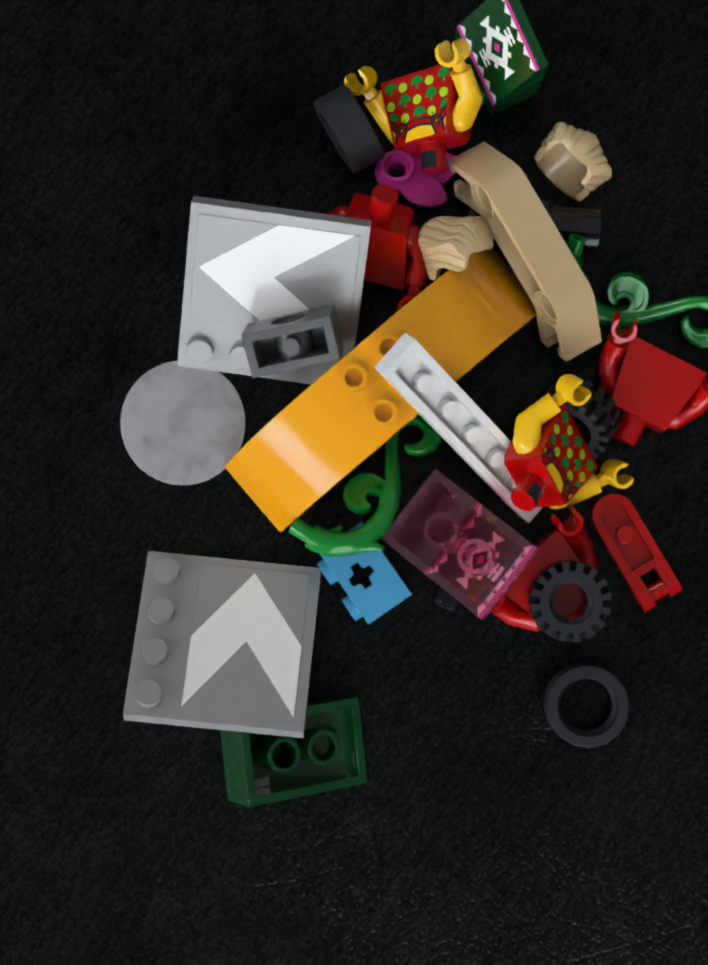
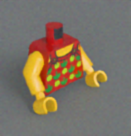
[344,38,483,175]
[504,374,634,511]

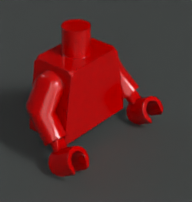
[328,185,428,311]
[598,312,708,447]
[472,504,598,632]

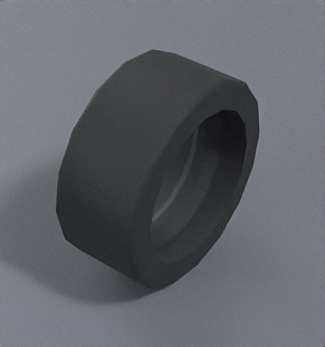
[314,85,385,173]
[543,662,630,748]

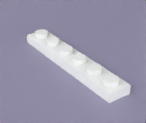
[374,333,543,523]

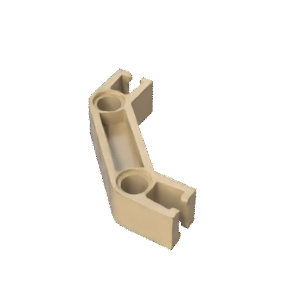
[448,142,602,362]

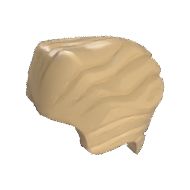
[534,122,612,202]
[418,216,493,281]

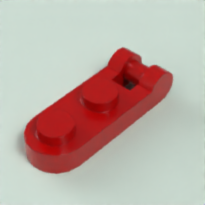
[590,494,682,613]

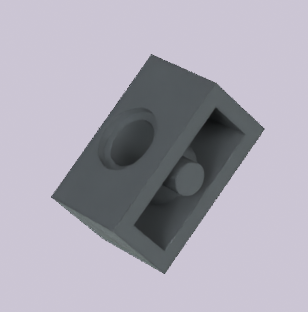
[241,305,344,378]

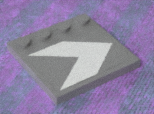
[177,196,372,384]
[123,551,321,738]

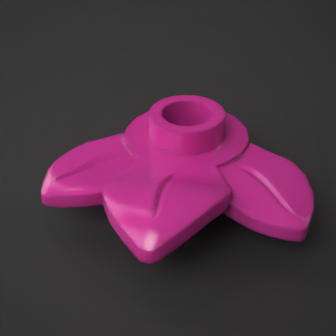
[375,146,457,208]

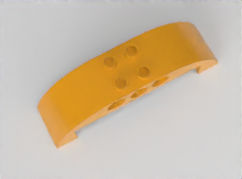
[225,248,536,533]

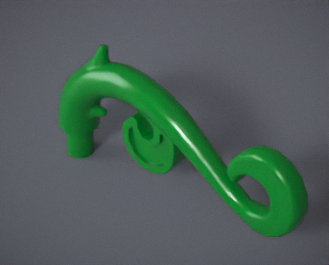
[567,234,708,348]
[289,414,442,557]

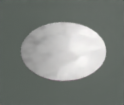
[120,361,245,485]

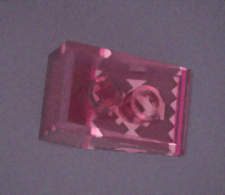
[381,469,539,620]

